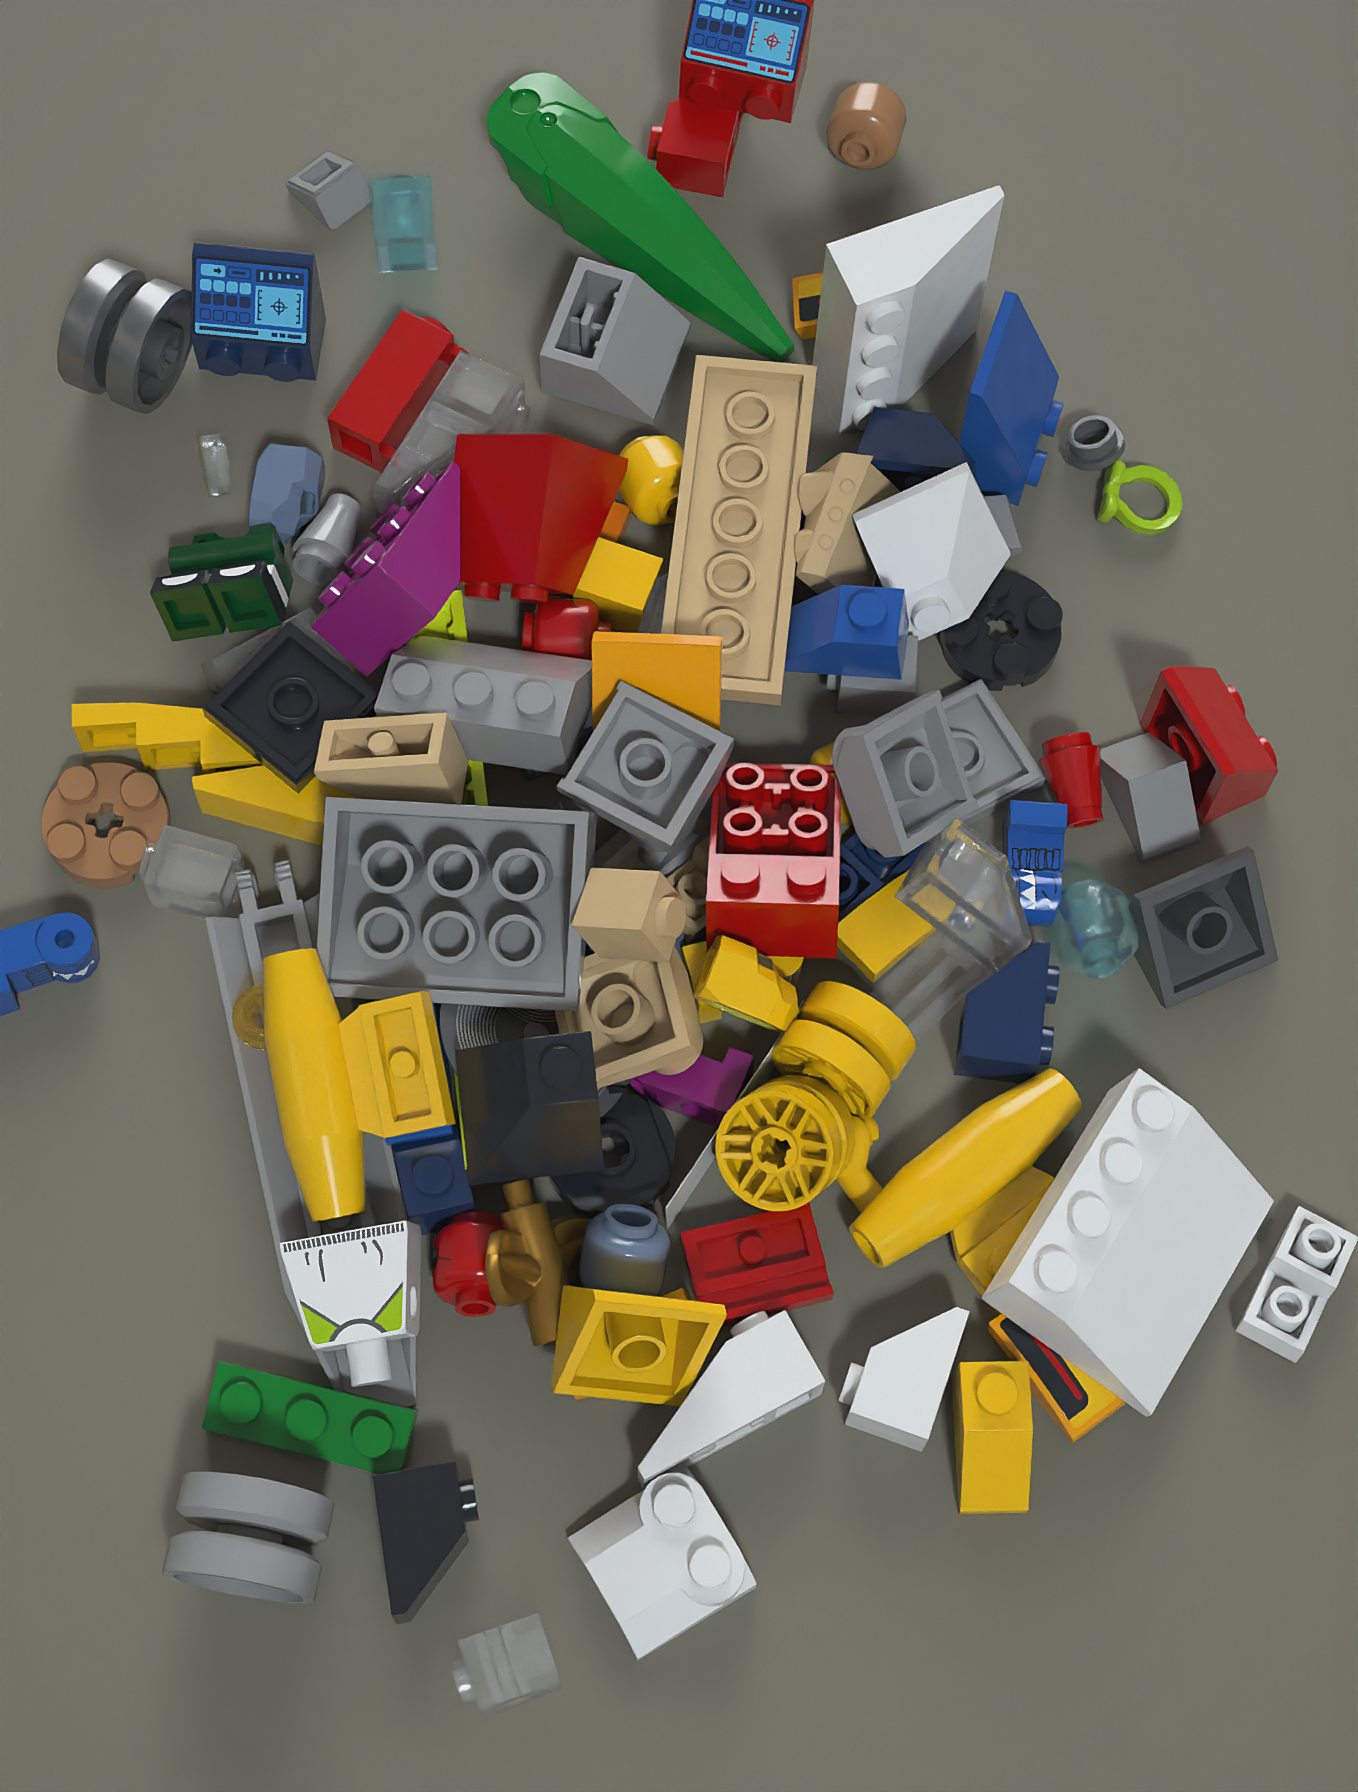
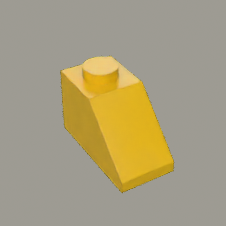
[951,1361,1033,1514]

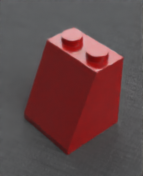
[454,434,628,604]

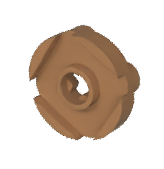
[41,762,172,888]

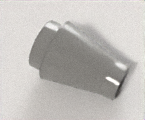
[292,494,362,586]

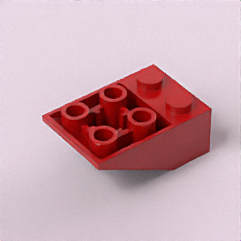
[706,762,841,958]

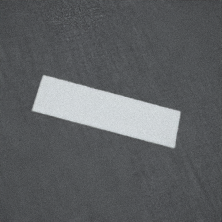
[665,1000,804,1230]

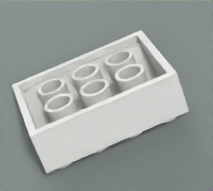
[813,185,1005,435]
[981,1068,1274,1417]

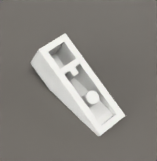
[637,1310,825,1490]

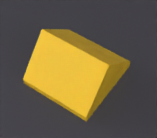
[551,1285,727,1406]

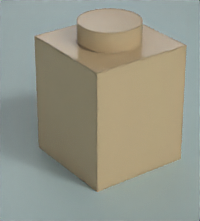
[571,868,687,962]

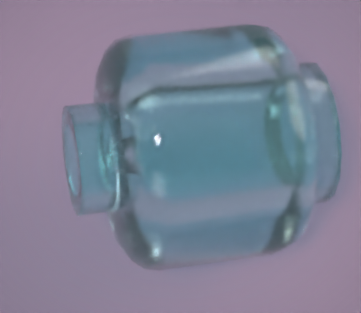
[1050,879,1139,978]

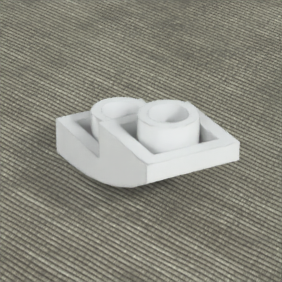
[1235,1206,1358,1363]

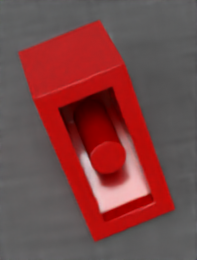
[647,98,744,198]

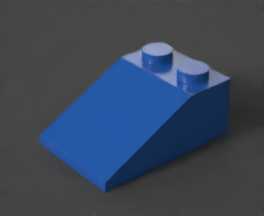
[959,290,1064,506]

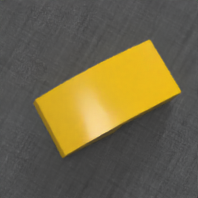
[837,864,964,983]

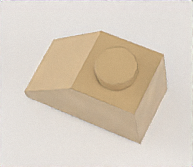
[314,712,468,805]

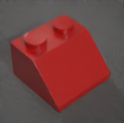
[1140,666,1278,826]

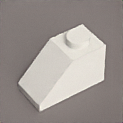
[839,1307,970,1452]

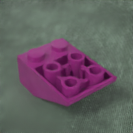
[310,461,460,677]

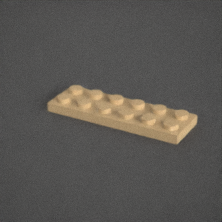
[661,355,817,705]

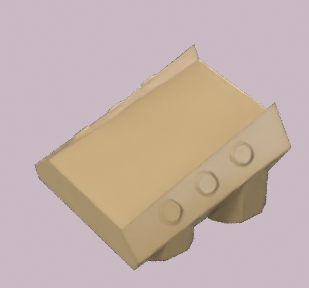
[795,452,900,595]

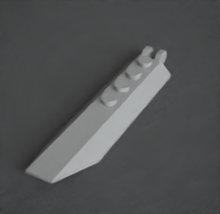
[205,859,417,1407]

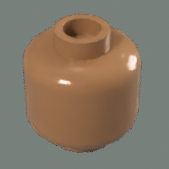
[826,82,907,170]

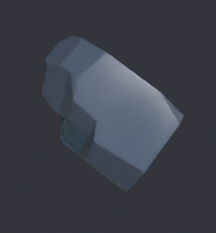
[249,443,326,545]

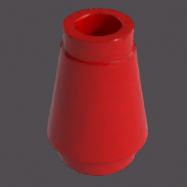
[1039,732,1104,829]

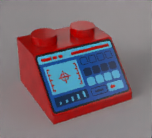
[678,0,815,123]

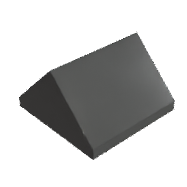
[1119,846,1278,1009]

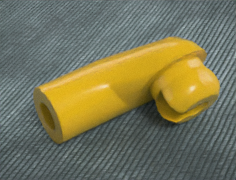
[836,1115,883,1213]

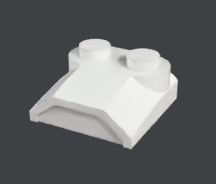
[567,1465,757,1660]

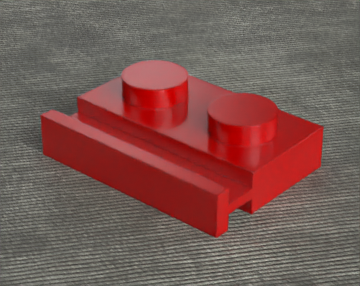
[680,1202,834,1327]

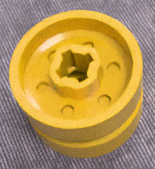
[771,981,916,1120]
[715,1075,855,1211]

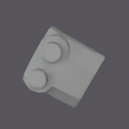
[557,681,734,854]
[832,690,979,858]

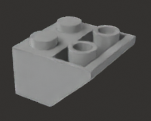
[539,257,691,426]

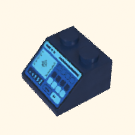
[191,242,326,382]

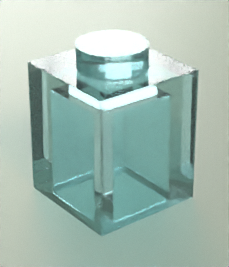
[372,175,438,272]

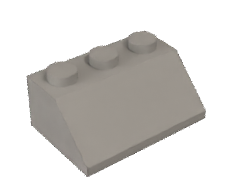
[374,635,592,775]

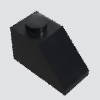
[373,1461,479,1624]

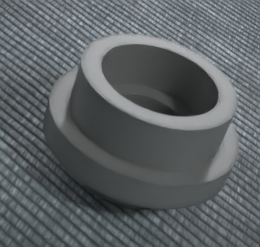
[1065,415,1125,471]

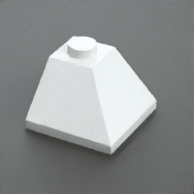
[852,462,1011,641]

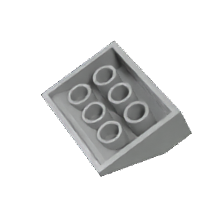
[317,797,597,1012]

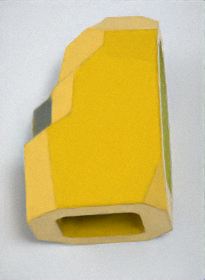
[693,935,800,1033]

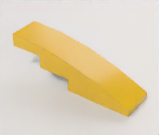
[71,703,263,775]

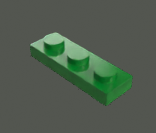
[201,1361,419,1474]

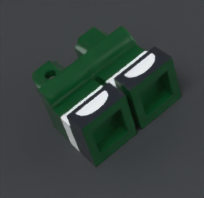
[150,523,294,642]

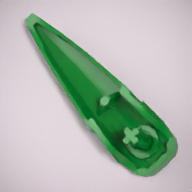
[486,72,795,363]

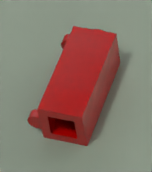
[327,309,471,474]

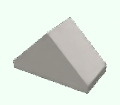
[1100,732,1201,864]

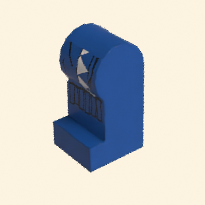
[1003,800,1067,927]
[0,912,100,1016]

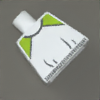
[280,1221,422,1387]

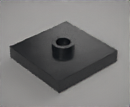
[202,621,379,794]

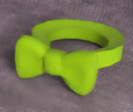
[1097,460,1182,535]

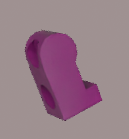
[629,1047,754,1128]

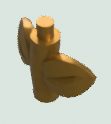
[485,1179,592,1347]

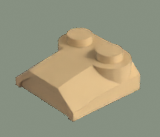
[554,944,703,1089]

